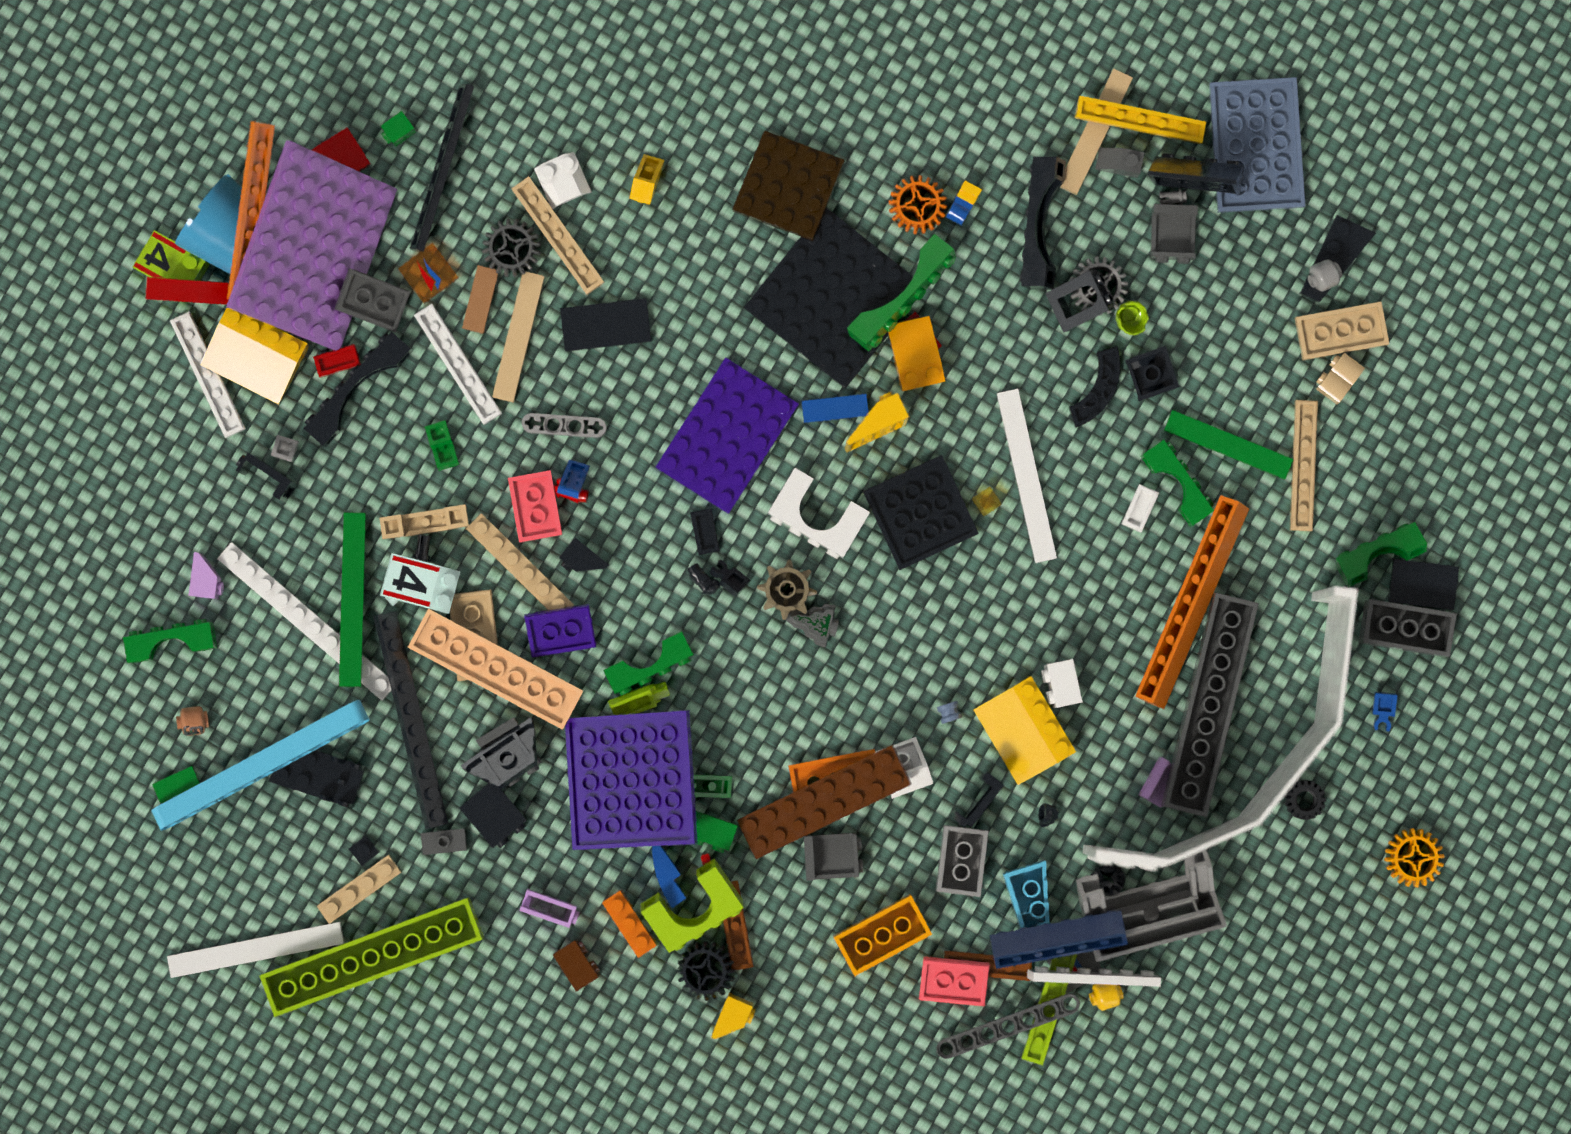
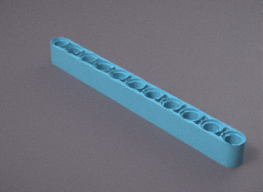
[151,700,370,831]

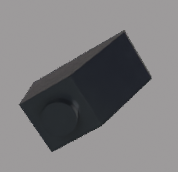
[559,538,610,573]

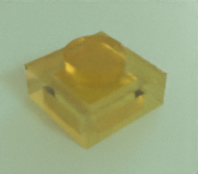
[972,487,1002,517]

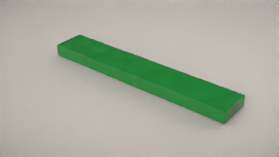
[1163,410,1293,480]

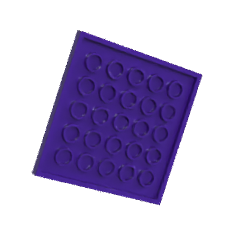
[565,710,698,850]

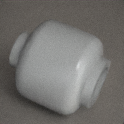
[1308,259,1342,291]

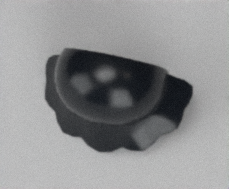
[1038,803,1059,827]

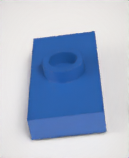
[557,460,590,499]

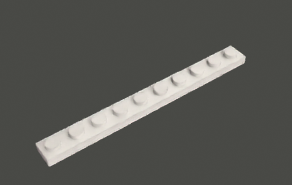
[217,542,392,701]

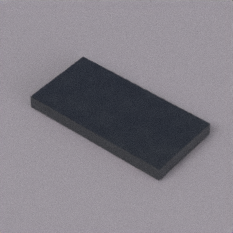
[560,298,652,352]

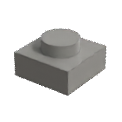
[271,435,299,462]

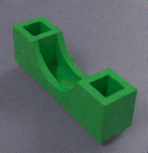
[1140,440,1214,527]
[1336,522,1427,588]
[123,619,217,664]
[603,631,694,696]

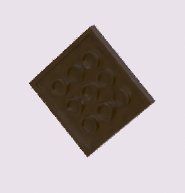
[732,130,845,241]

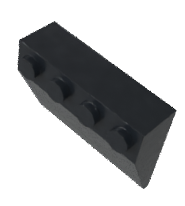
[1148,153,1244,195]

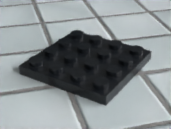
[863,455,979,571]

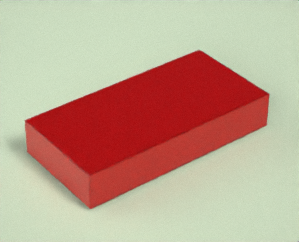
[313,344,361,378]

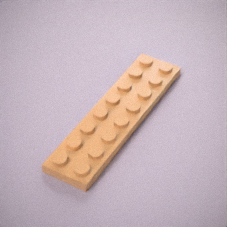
[408,609,583,730]

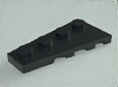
[1299,215,1376,303]

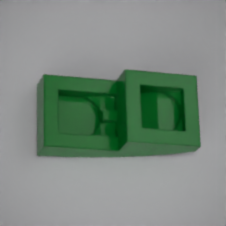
[425,420,460,471]

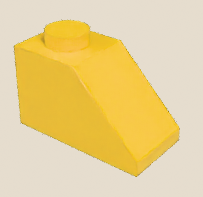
[629,154,664,205]

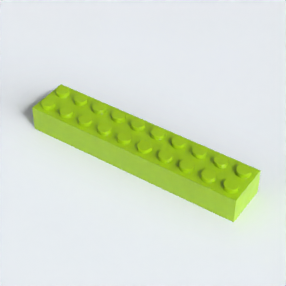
[259,897,485,1017]

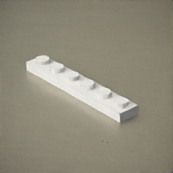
[1027,966,1161,987]

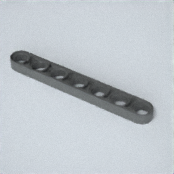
[936,993,1080,1059]

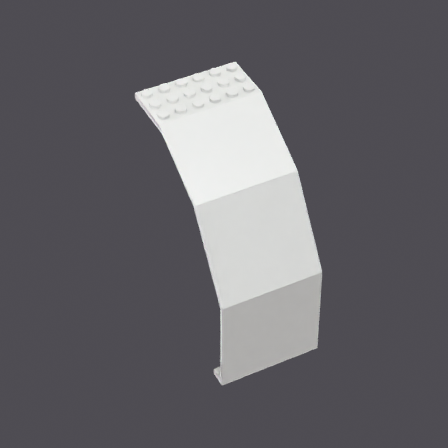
[1083,586,1358,871]

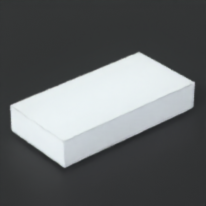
[1121,484,1159,533]

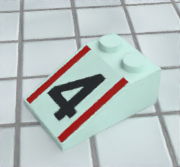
[380,553,460,614]

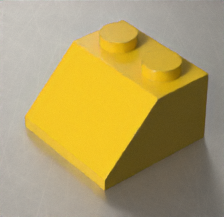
[711,993,755,1039]

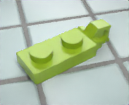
[608,682,670,715]

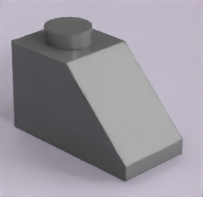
[1095,148,1144,178]

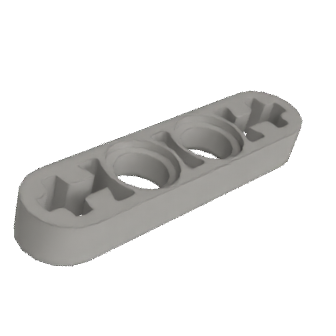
[522,413,607,438]

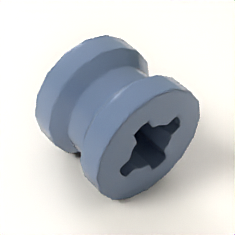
[937,701,962,724]

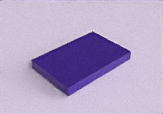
[524,604,597,658]

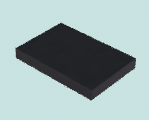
[1388,559,1459,610]

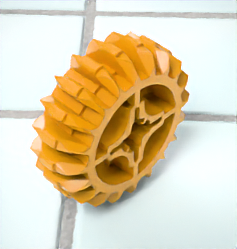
[1384,828,1445,888]

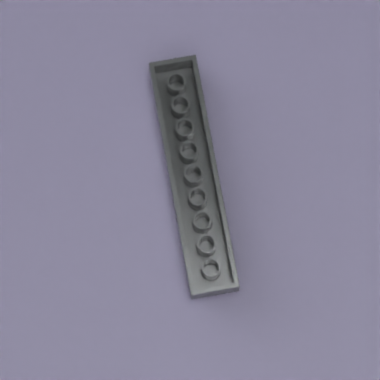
[1161,593,1259,817]

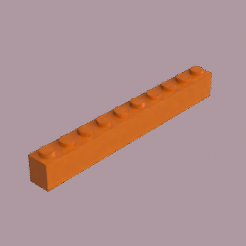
[1135,495,1249,709]

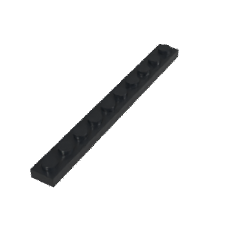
[374,611,448,829]

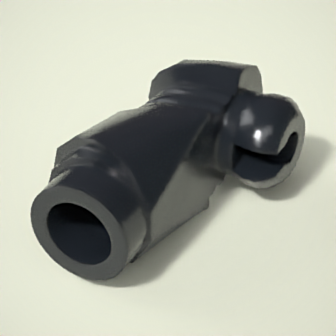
[687,563,720,595]

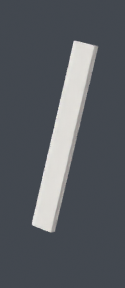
[997,389,1057,563]
[167,922,345,978]

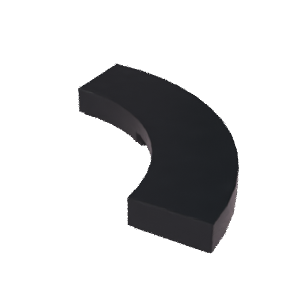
[1068,346,1121,428]

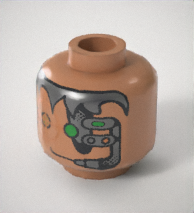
[176,706,209,736]

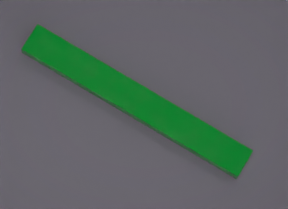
[339,512,366,687]

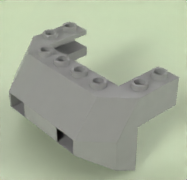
[1076,849,1227,962]

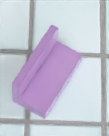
[1139,757,1171,807]

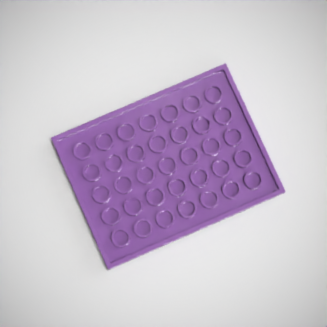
[226,140,397,351]

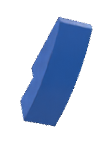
[652,846,687,908]

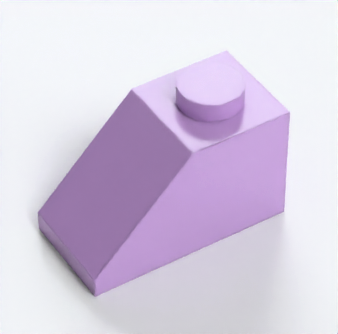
[188,552,224,599]

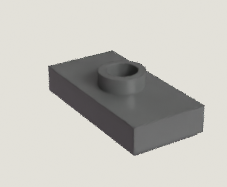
[421,828,467,855]

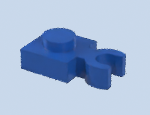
[1372,692,1398,731]

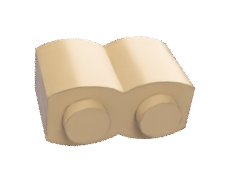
[1316,353,1365,404]

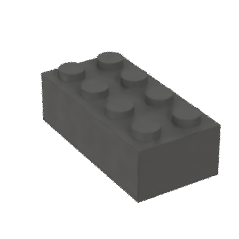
[1358,599,1457,657]

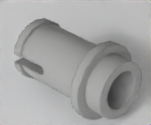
[1159,188,1187,205]

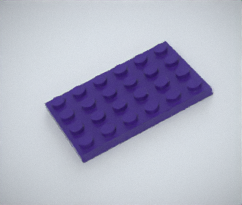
[655,357,799,514]

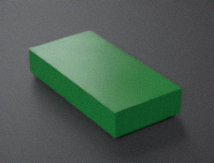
[152,766,201,804]

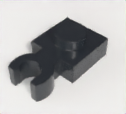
[710,560,751,597]

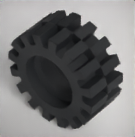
[1284,780,1326,820]

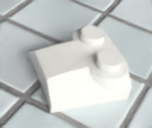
[534,152,592,209]

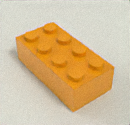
[833,894,932,976]

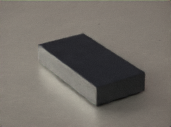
[690,508,720,555]

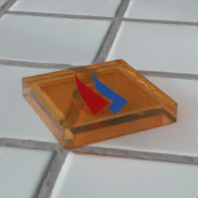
[398,243,459,304]

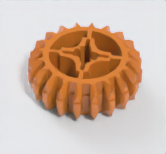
[888,175,947,234]

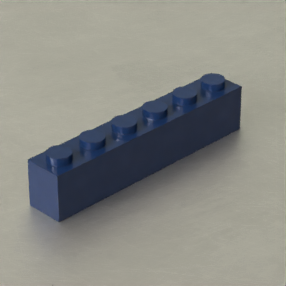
[990,910,1128,969]

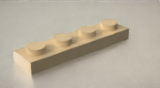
[317,855,402,924]

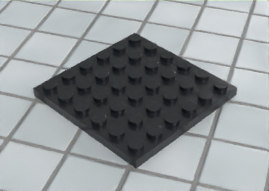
[744,208,917,389]

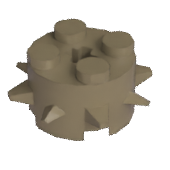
[757,560,817,620]

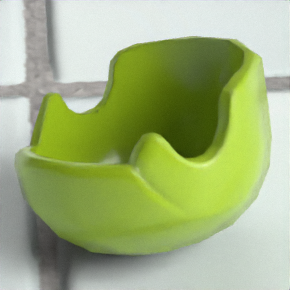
[1115,301,1149,335]

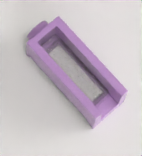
[519,888,579,928]

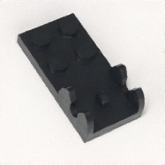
[268,750,366,808]

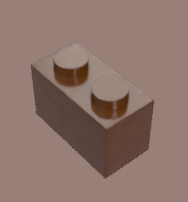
[553,939,600,992]

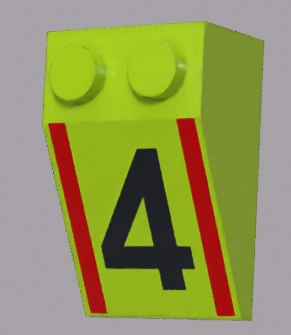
[132,230,210,280]

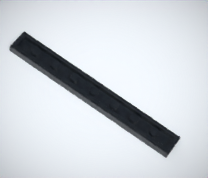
[410,84,474,252]

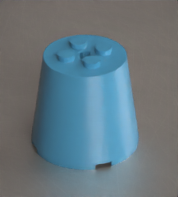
[175,174,242,274]

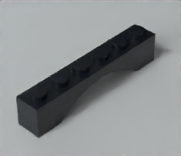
[1020,156,1066,290]
[303,331,413,448]

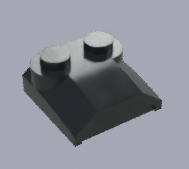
[1125,346,1181,401]

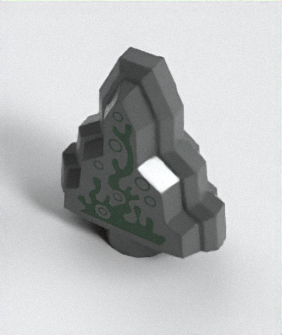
[786,604,839,648]

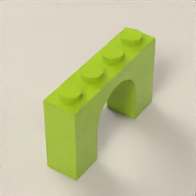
[640,859,744,953]

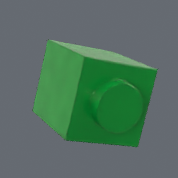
[381,111,416,147]

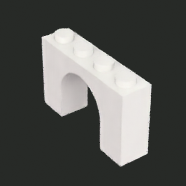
[768,468,870,559]

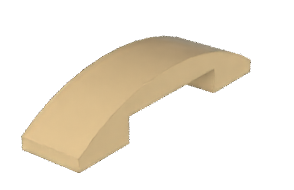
[379,504,469,539]

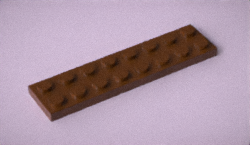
[737,744,912,859]

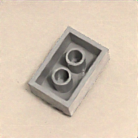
[936,825,988,897]

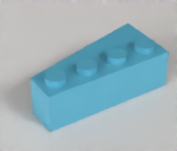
[1002,860,1050,928]

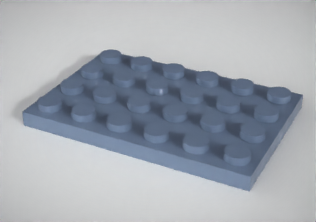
[1209,77,1305,213]

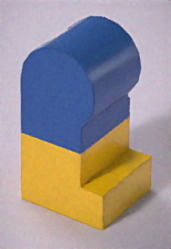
[946,181,982,226]

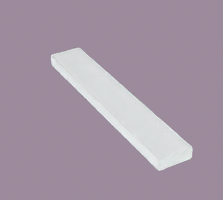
[414,304,502,425]
[170,311,246,438]

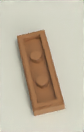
[462,265,498,334]

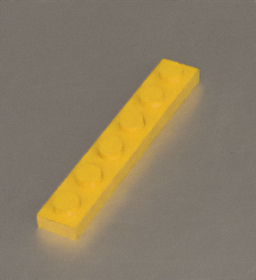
[1075,96,1206,144]

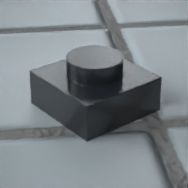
[349,835,380,866]

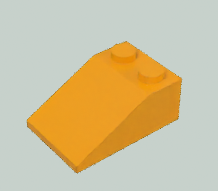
[888,316,945,391]

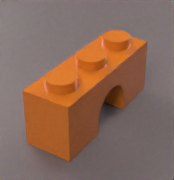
[602,889,657,958]

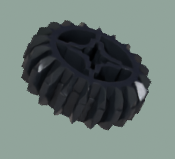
[677,941,736,1001]

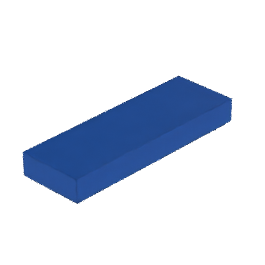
[802,394,869,423]

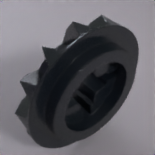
[1091,863,1125,896]

